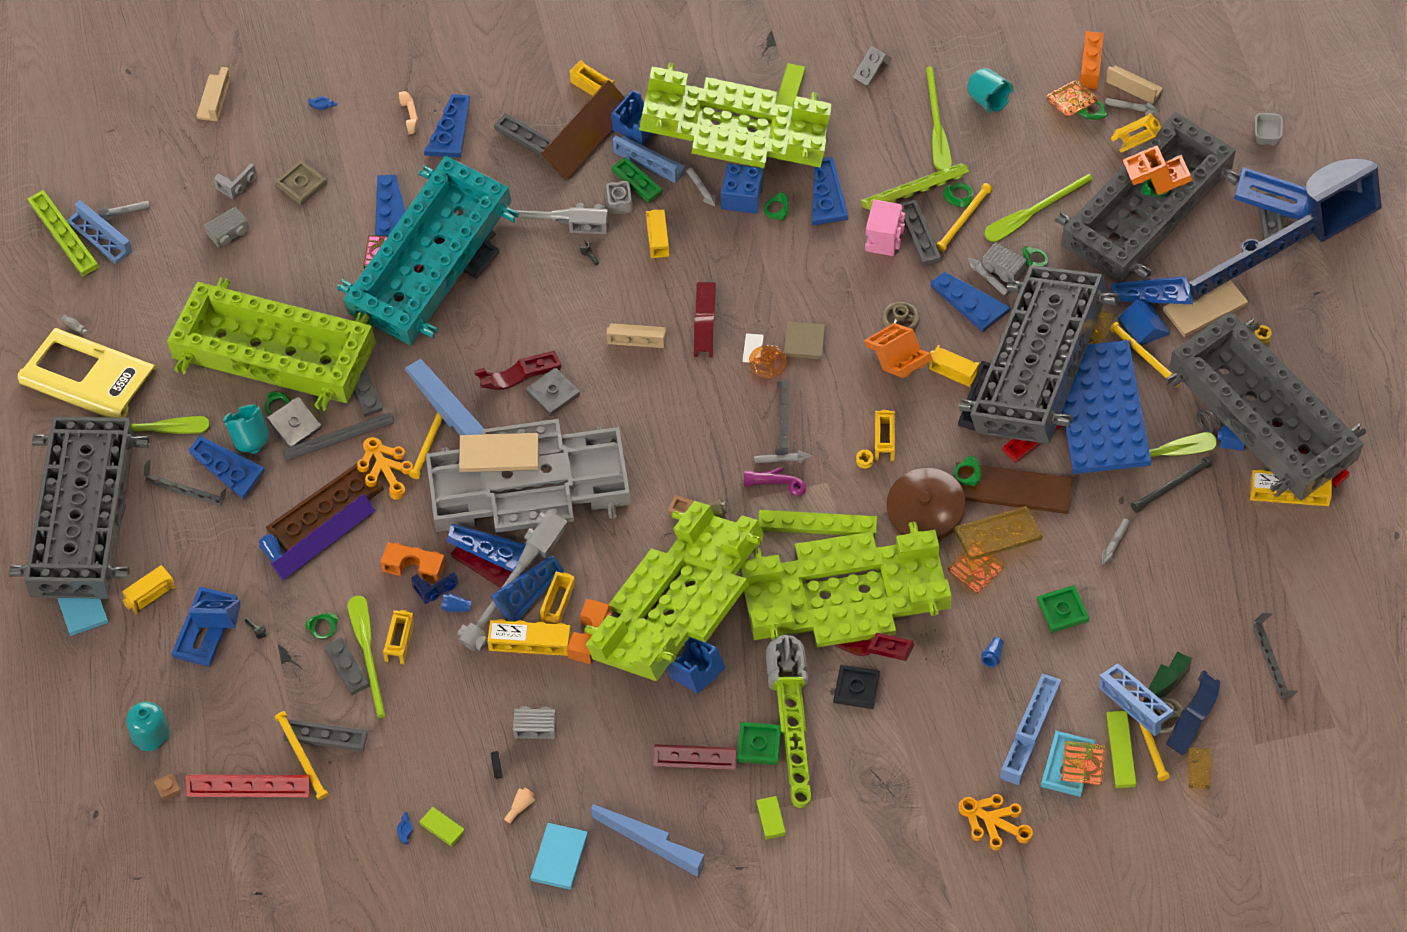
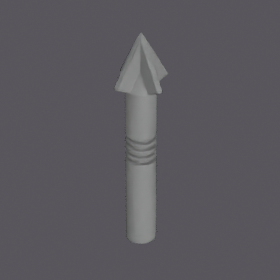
[1105,98,1159,116]
[687,167,716,206]
[98,201,150,220]
[968,258,1009,297]
[754,450,812,464]
[1102,519,1130,565]

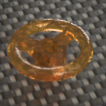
[749,345,787,378]

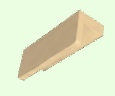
[1106,65,1163,105]
[197,67,231,121]
[607,323,666,348]

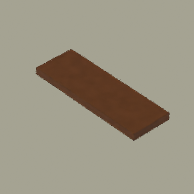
[541,80,625,180]
[955,462,1073,514]
[266,463,384,551]

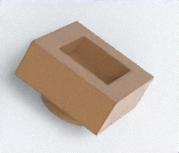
[667,495,693,516]
[153,773,181,801]

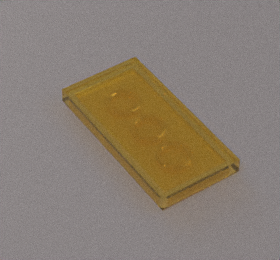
[954,506,1043,561]

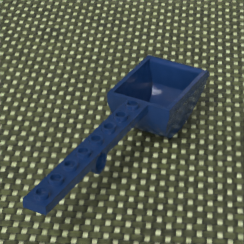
[1189,159,1382,300]

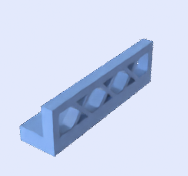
[613,135,685,183]
[66,200,132,264]
[1099,663,1174,736]

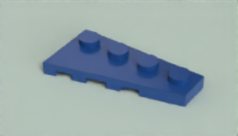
[424,94,470,158]
[812,157,848,226]
[375,175,406,239]
[931,271,1010,332]
[1110,276,1193,305]
[189,436,265,500]
[446,524,526,572]
[490,555,564,622]

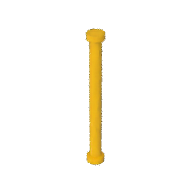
[936,183,993,252]
[1109,322,1181,388]
[409,412,443,479]
[1136,697,1170,781]
[274,711,329,800]

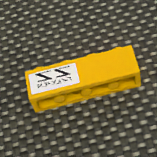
[1250,469,1332,506]
[488,619,571,656]

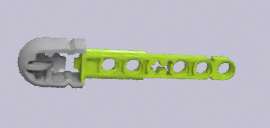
[766,635,811,808]

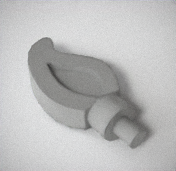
[61,314,87,334]

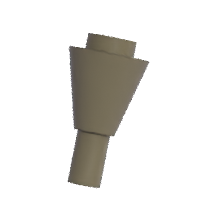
[707,499,728,518]

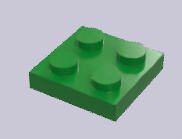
[1037,585,1089,633]
[737,722,781,765]

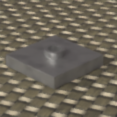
[526,367,580,416]
[267,397,321,447]

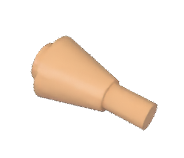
[504,788,535,824]

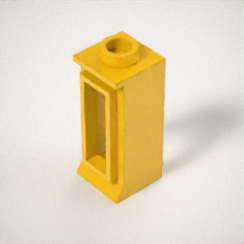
[569,60,615,96]
[1111,113,1161,153]
[646,210,669,258]
[929,345,979,387]
[875,410,895,461]
[122,565,176,614]
[540,572,576,624]
[383,610,415,664]

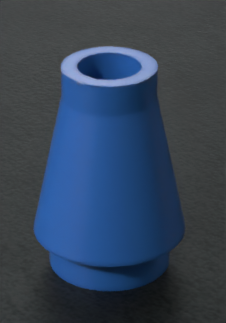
[259,534,282,562]
[441,592,471,612]
[981,637,1004,667]

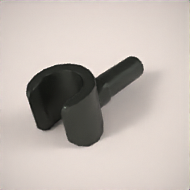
[579,241,599,265]
[245,618,268,639]

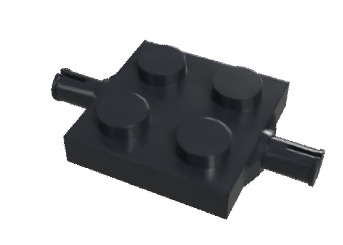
[463,231,500,279]

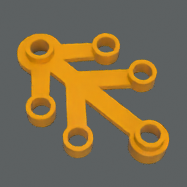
[357,437,413,500]
[958,794,1033,850]

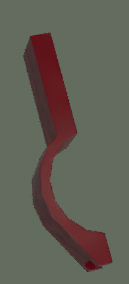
[694,282,716,357]
[474,350,562,390]
[834,632,915,661]

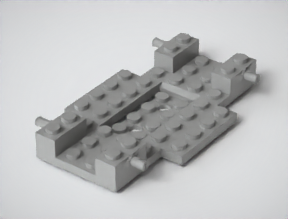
[426,419,631,533]

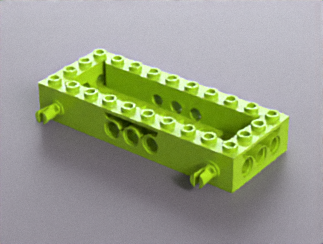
[167,277,376,411]

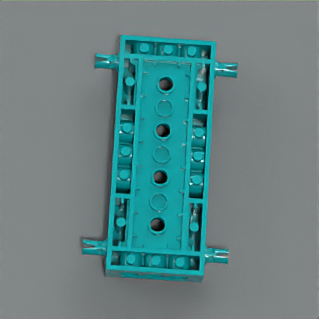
[337,155,519,346]

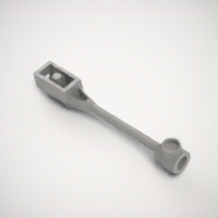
[458,203,608,234]
[457,511,567,651]

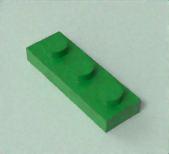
[612,157,663,203]

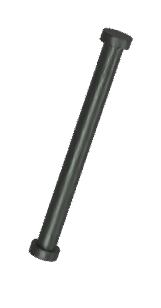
[1131,456,1212,513]

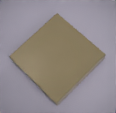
[275,160,327,205]
[784,321,825,360]

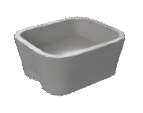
[1255,113,1283,146]
[605,181,634,214]

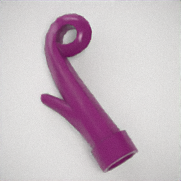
[744,467,807,496]

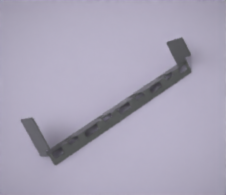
[775,377,790,455]
[143,459,226,506]
[1252,613,1298,700]

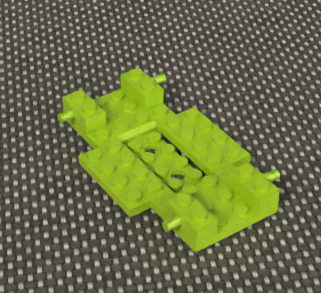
[639,62,831,168]
[585,501,764,681]
[740,522,952,648]

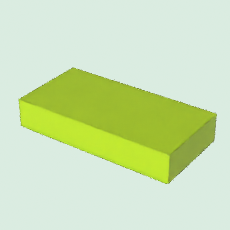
[756,796,786,840]
[419,807,465,847]

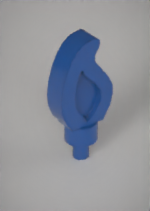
[308,96,337,110]
[397,812,413,845]

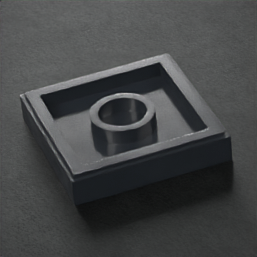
[833,664,880,709]

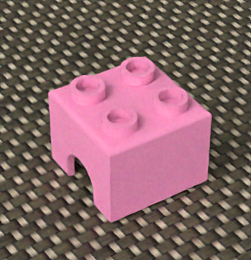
[865,200,905,256]

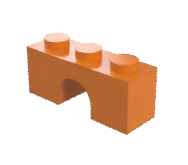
[1080,31,1104,89]
[380,542,446,585]
[567,599,612,665]

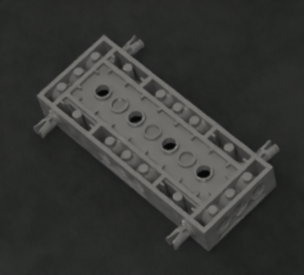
[1055,112,1240,283]
[959,265,1119,444]
[1165,311,1366,501]
[9,417,150,599]

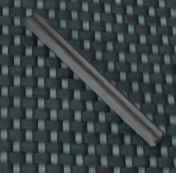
[283,413,394,460]

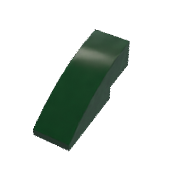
[1143,652,1192,703]

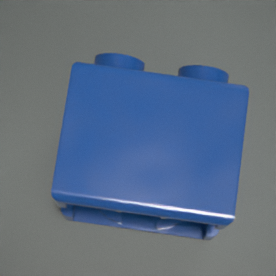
[611,90,653,145]
[721,164,764,214]
[667,637,726,694]

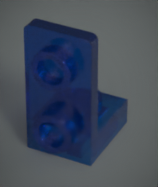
[411,572,458,604]

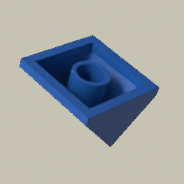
[1118,300,1170,346]
[189,600,241,628]

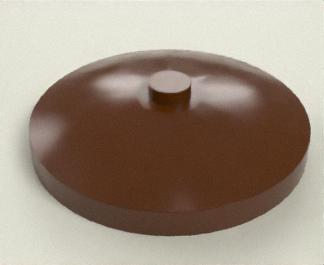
[887,468,966,539]

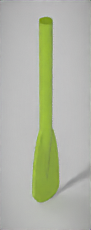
[926,66,952,170]
[984,174,1092,242]
[132,416,210,434]
[1149,432,1217,457]
[347,596,385,718]

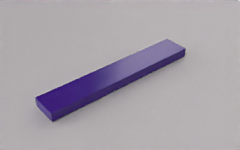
[270,494,375,580]

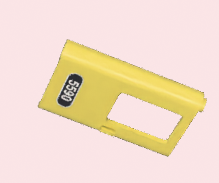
[18,328,157,418]

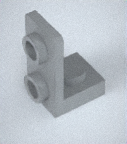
[853,46,892,86]
[214,163,257,199]

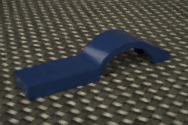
[1166,670,1221,755]

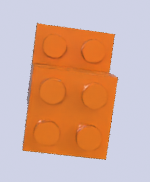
[1123,146,1193,195]
[864,323,933,378]

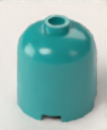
[967,68,1014,113]
[223,404,269,454]
[126,701,170,751]

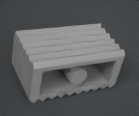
[204,206,249,248]
[982,242,1027,282]
[513,706,556,739]

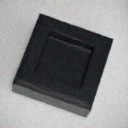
[490,751,503,779]

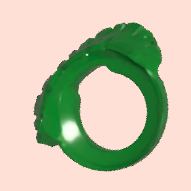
[1077,99,1108,120]
[1141,179,1169,198]
[943,183,973,208]
[764,192,789,221]
[1022,246,1048,267]
[264,391,292,415]
[954,456,981,486]
[305,613,338,639]

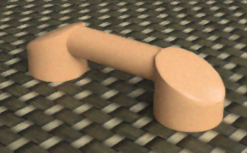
[398,91,418,135]

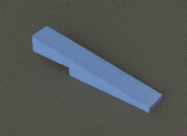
[405,359,484,435]
[1000,673,1061,785]
[591,804,705,877]

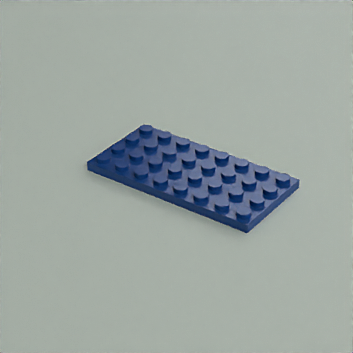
[1062,340,1151,474]

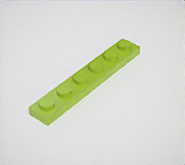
[860,163,969,211]
[27,190,99,277]
[758,510,877,537]

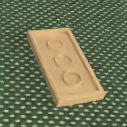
[1163,280,1248,338]
[459,433,539,472]

